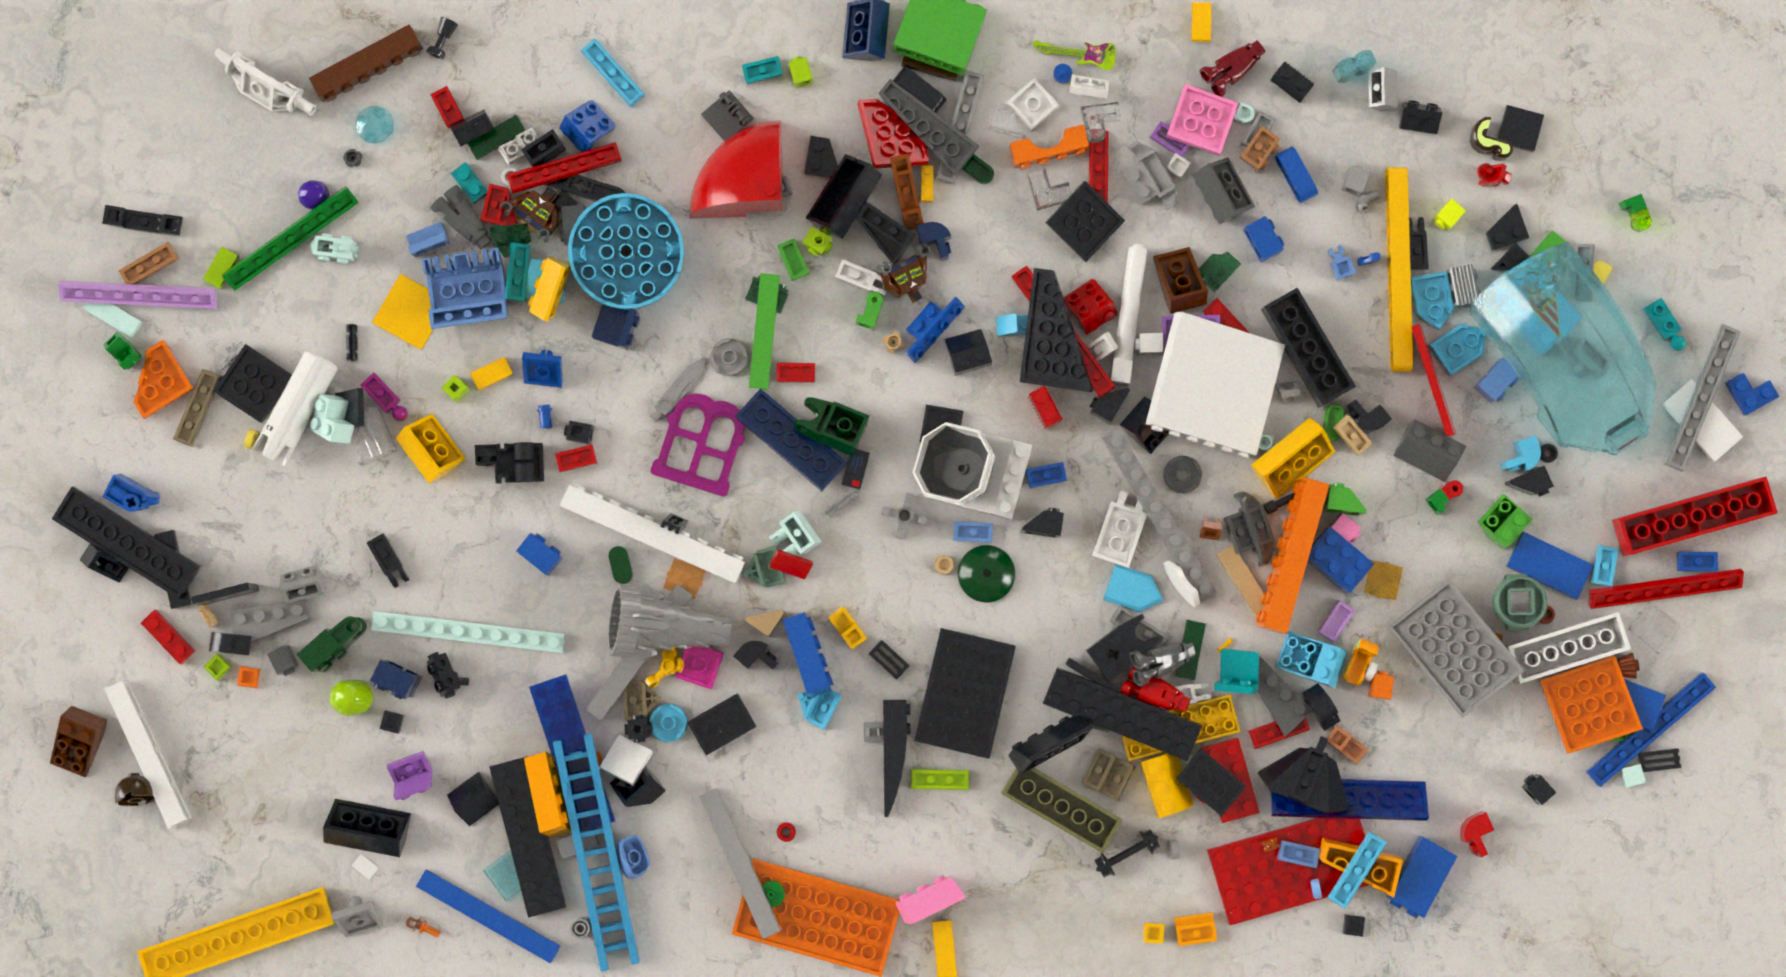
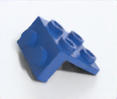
[559,100,616,152]

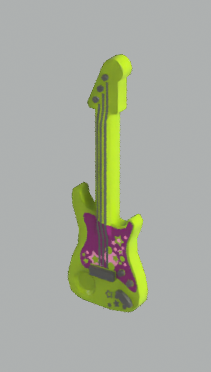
[1033,40,1116,71]

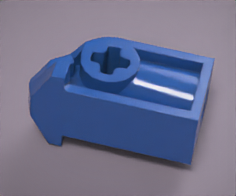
[102,473,160,512]

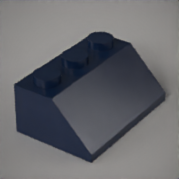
[842,0,890,61]

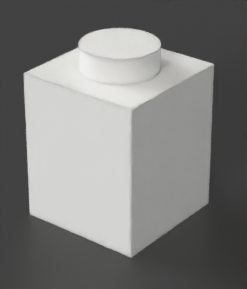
[1135,333,1163,355]

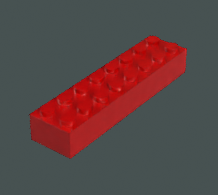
[1612,476,1778,556]

